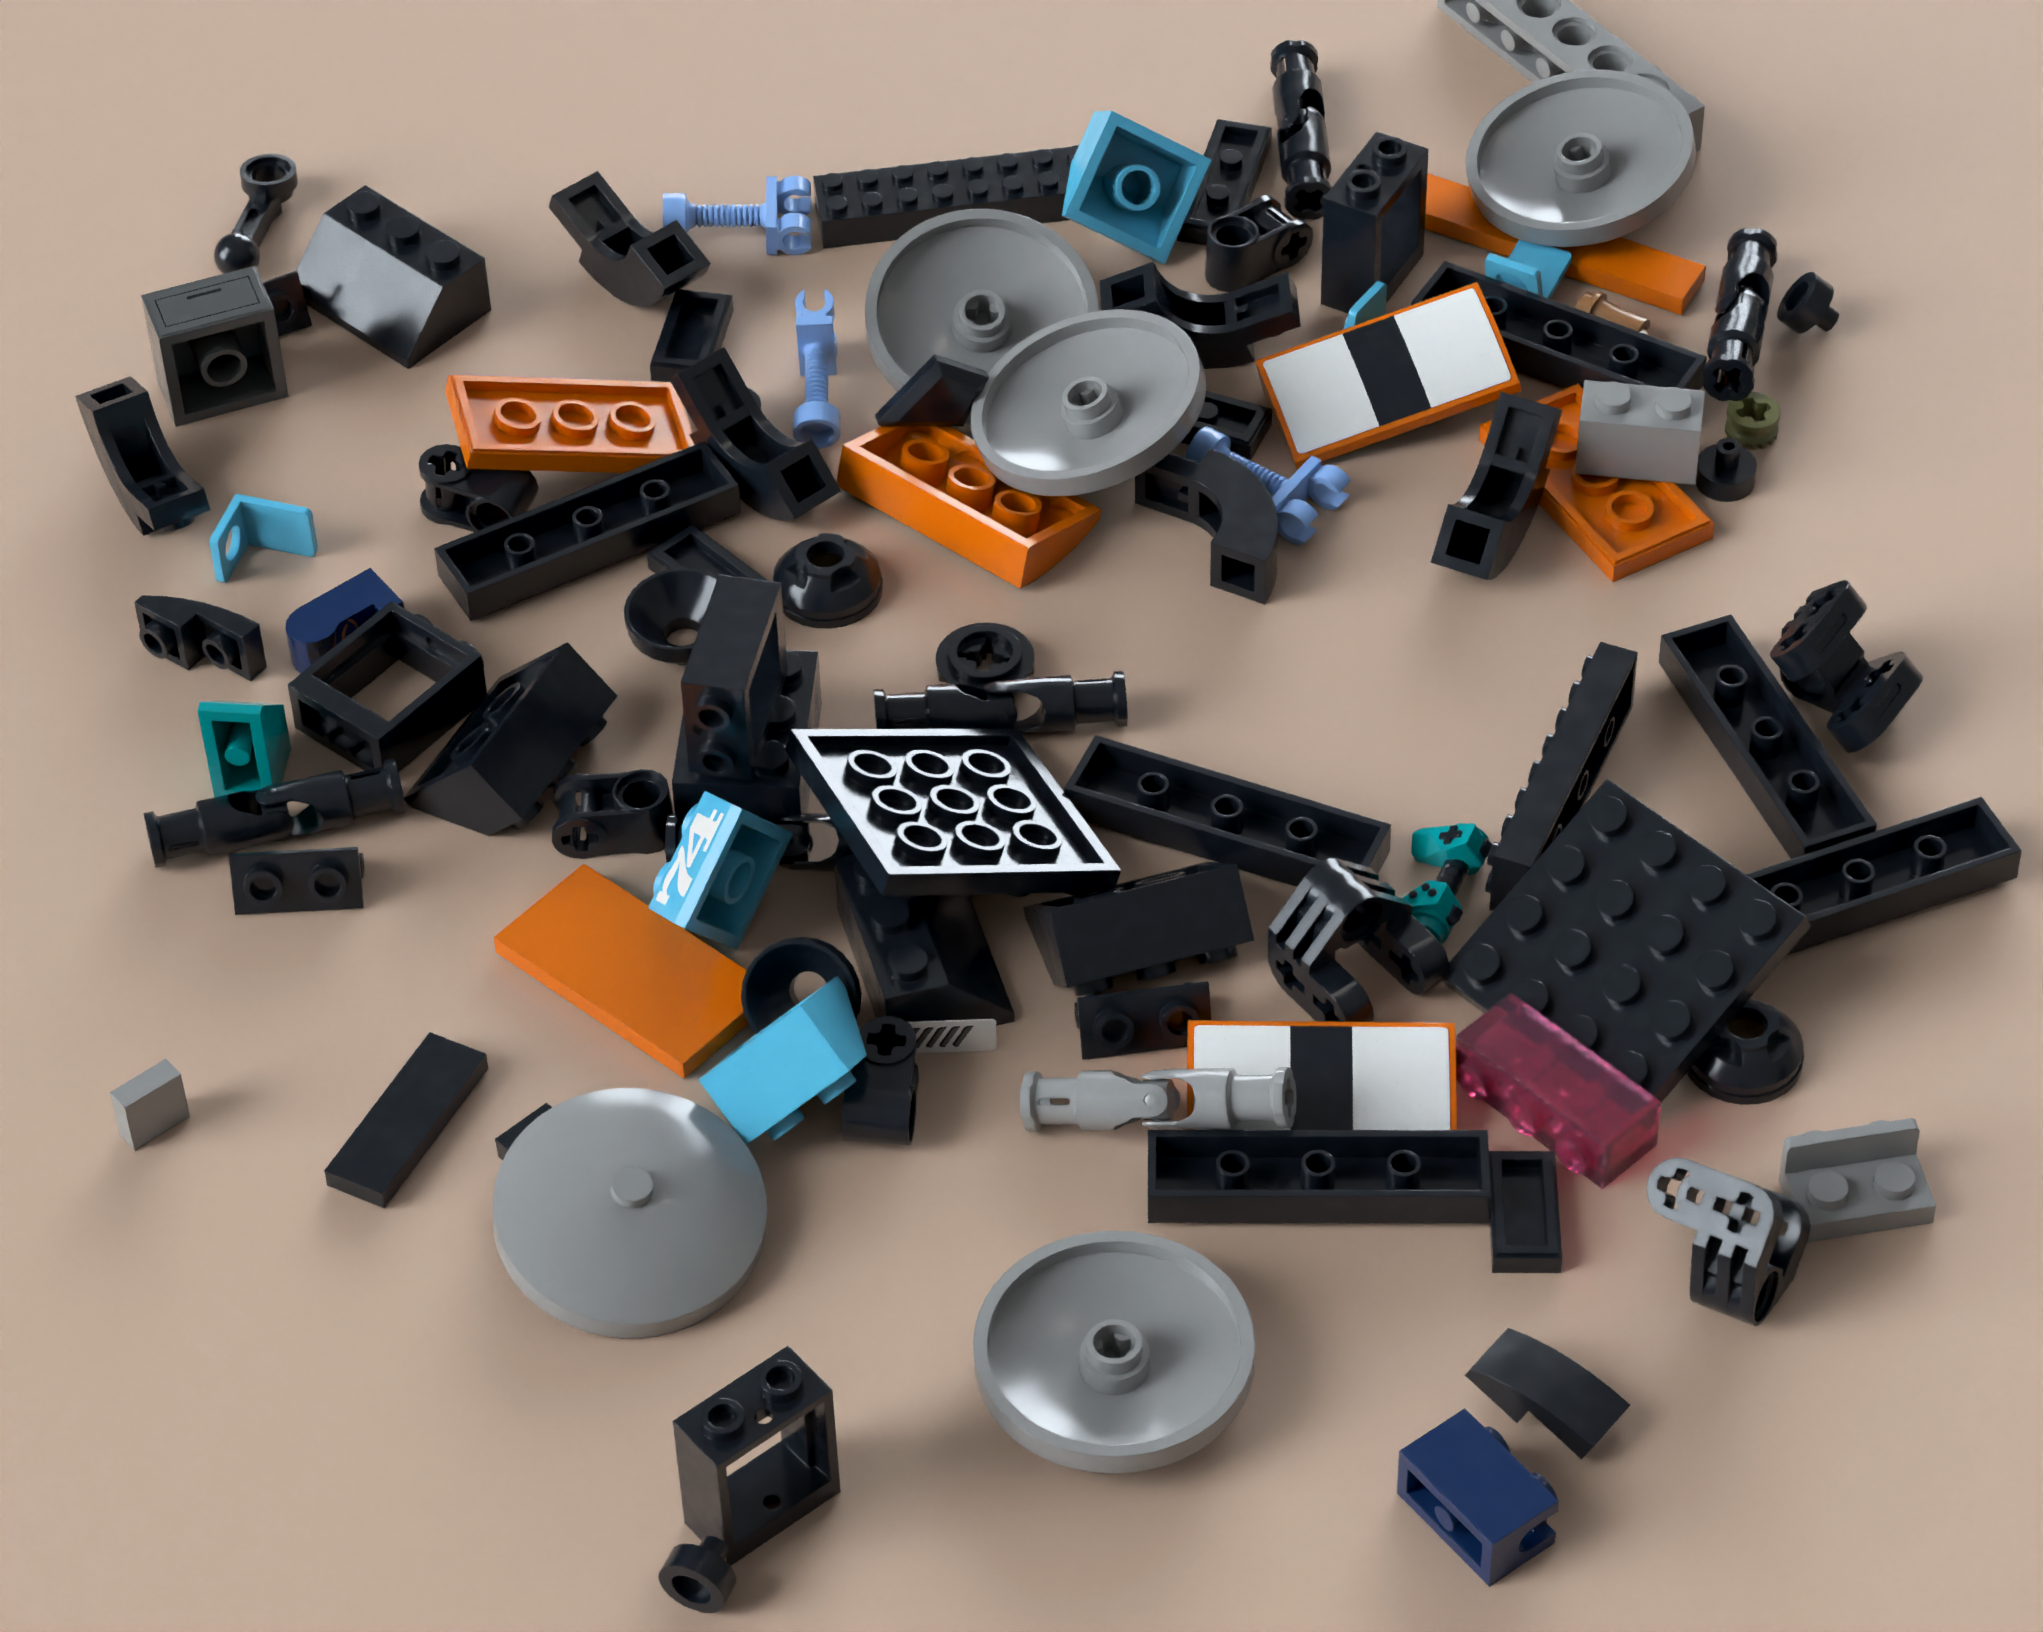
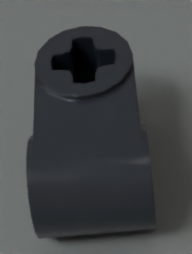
[1205,195,1313,292]
[419,444,539,532]
[552,769,673,859]
[841,1016,919,1146]

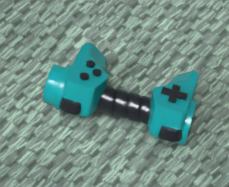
[1403,823,1492,944]

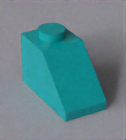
[197,701,291,797]

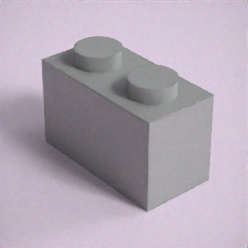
[1575,380,1705,485]

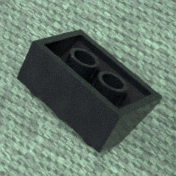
[296,185,491,369]
[404,642,618,836]
[834,854,1015,1026]
[1023,862,1255,996]

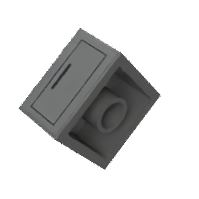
[141,266,289,427]

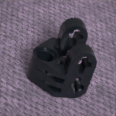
[1770,580,1923,753]
[1268,858,1451,1022]
[1646,1157,1811,1326]

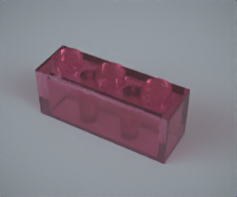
[1456,993,1662,1189]

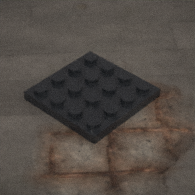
[785,728,1121,899]
[1443,779,1811,1128]

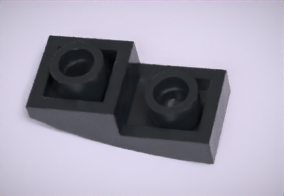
[134,595,267,681]
[1465,1328,1630,1460]

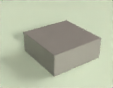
[110,1059,190,1151]

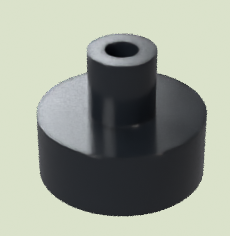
[1777,272,1839,334]
[1696,438,1757,502]
[658,1536,736,1613]

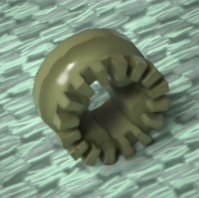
[1725,392,1781,450]

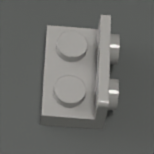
[1778,1118,1936,1242]

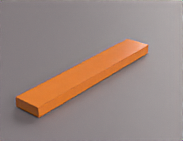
[1425,173,1706,315]

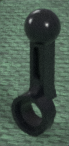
[214,154,298,274]

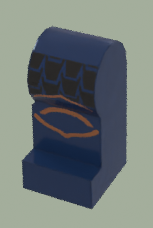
[285,568,404,673]

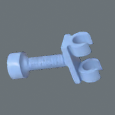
[663,176,811,255]
[793,289,840,449]
[1185,426,1351,545]

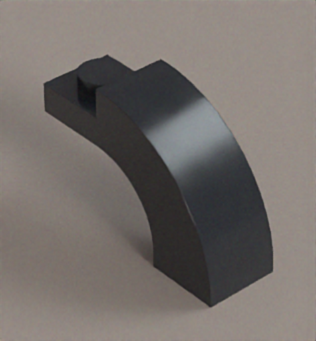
[549,171,711,307]
[1100,262,1301,369]
[669,347,841,521]
[75,376,210,536]
[1430,392,1563,580]
[1135,448,1278,605]

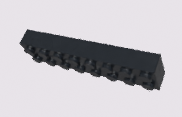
[813,145,1079,249]
[1411,261,1707,390]
[434,441,741,621]
[1658,614,1877,859]
[1485,642,1638,911]
[1064,735,1391,887]
[1746,796,2022,955]
[1148,1130,1491,1223]

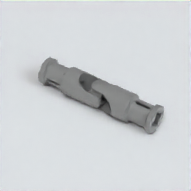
[1020,1067,1297,1132]

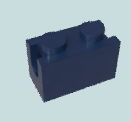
[1397,1408,1559,1587]

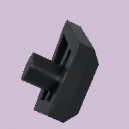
[875,354,989,427]

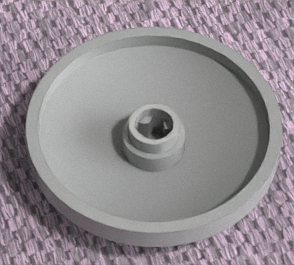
[1466,70,1696,247]
[865,209,1099,424]
[970,309,1206,496]
[493,1088,767,1338]
[973,1231,1255,1474]

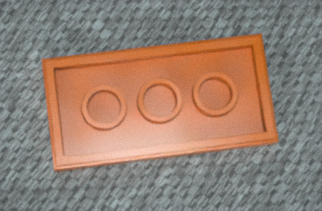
[445,375,695,473]
[1479,384,1714,582]
[494,864,748,1079]

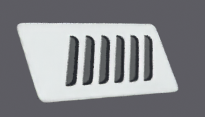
[908,1019,997,1054]

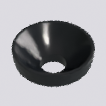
[773,533,883,629]
[624,568,718,665]
[741,937,862,1035]
[1687,999,1804,1105]

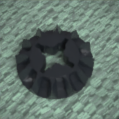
[936,622,1035,688]

